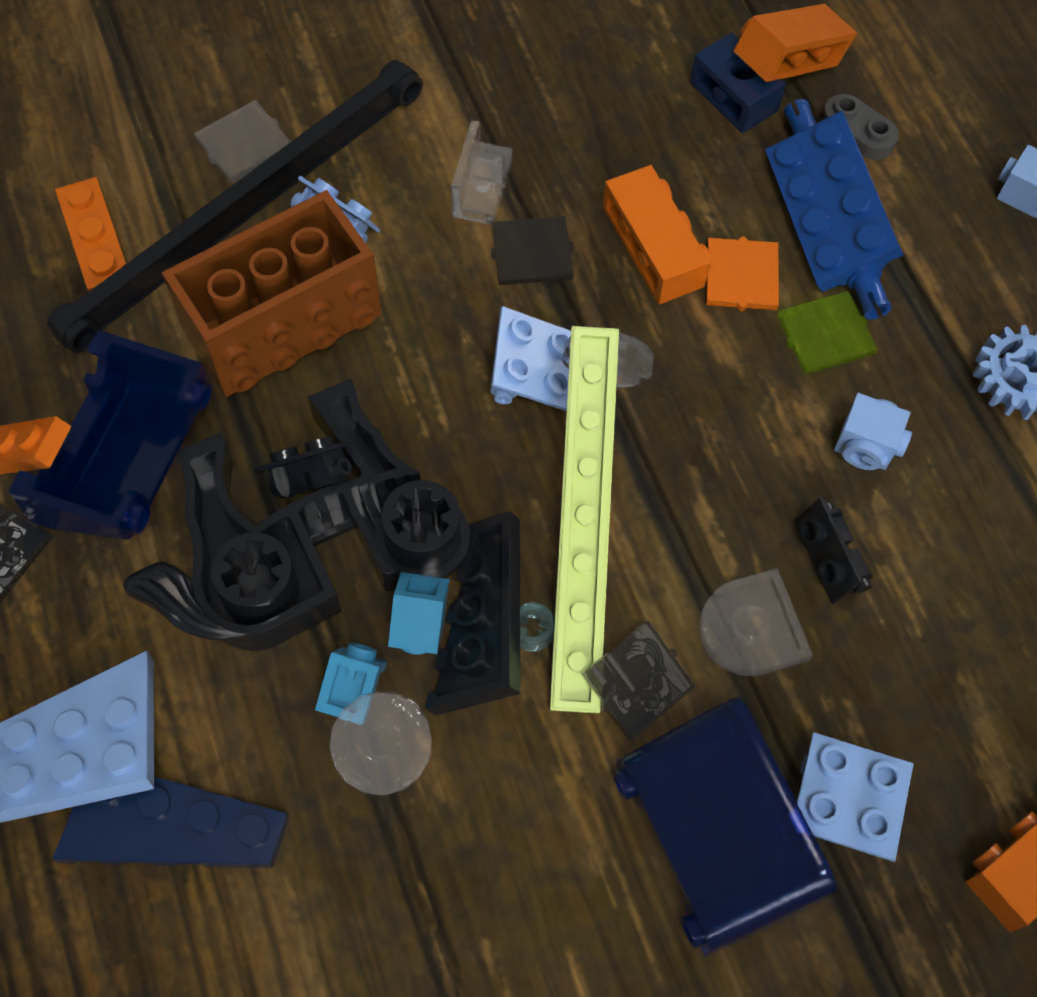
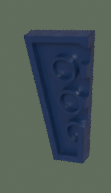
[52,777,289,868]

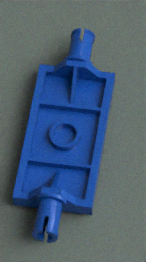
[765,99,904,320]

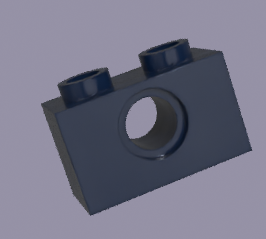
[690,32,786,134]

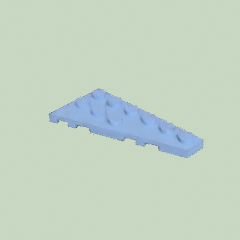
[0,650,154,823]

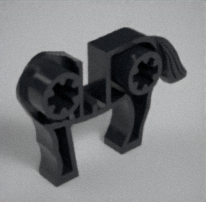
[123,379,470,651]

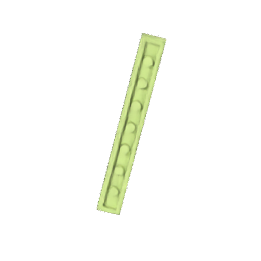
[550,326,619,714]

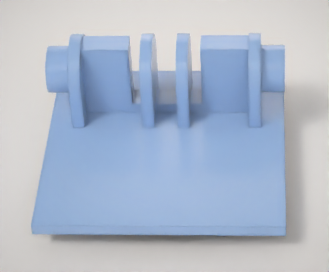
[491,306,571,411]
[791,732,914,862]

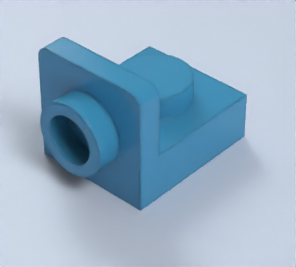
[315,642,388,725]

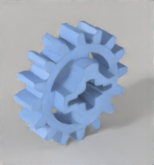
[973,325,1037,420]

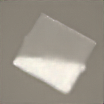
[194,100,291,183]

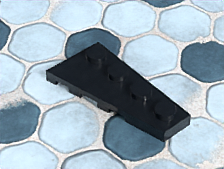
[425,511,521,716]

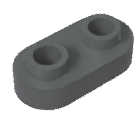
[822,94,899,160]

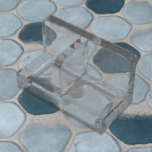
[451,120,513,225]

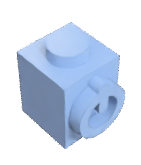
[834,393,912,470]

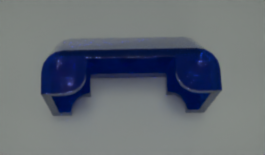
[8,330,212,540]
[613,697,836,957]

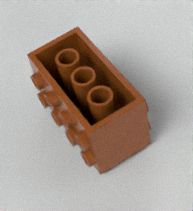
[161,190,382,397]

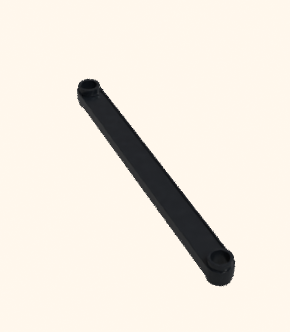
[47,60,423,353]

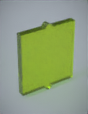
[777,291,878,374]

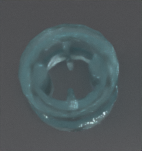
[520,602,555,652]

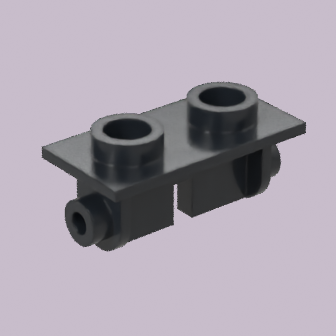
[254,435,354,499]
[794,497,873,604]

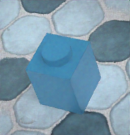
[388,572,450,655]

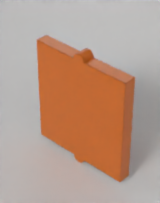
[706,236,779,311]

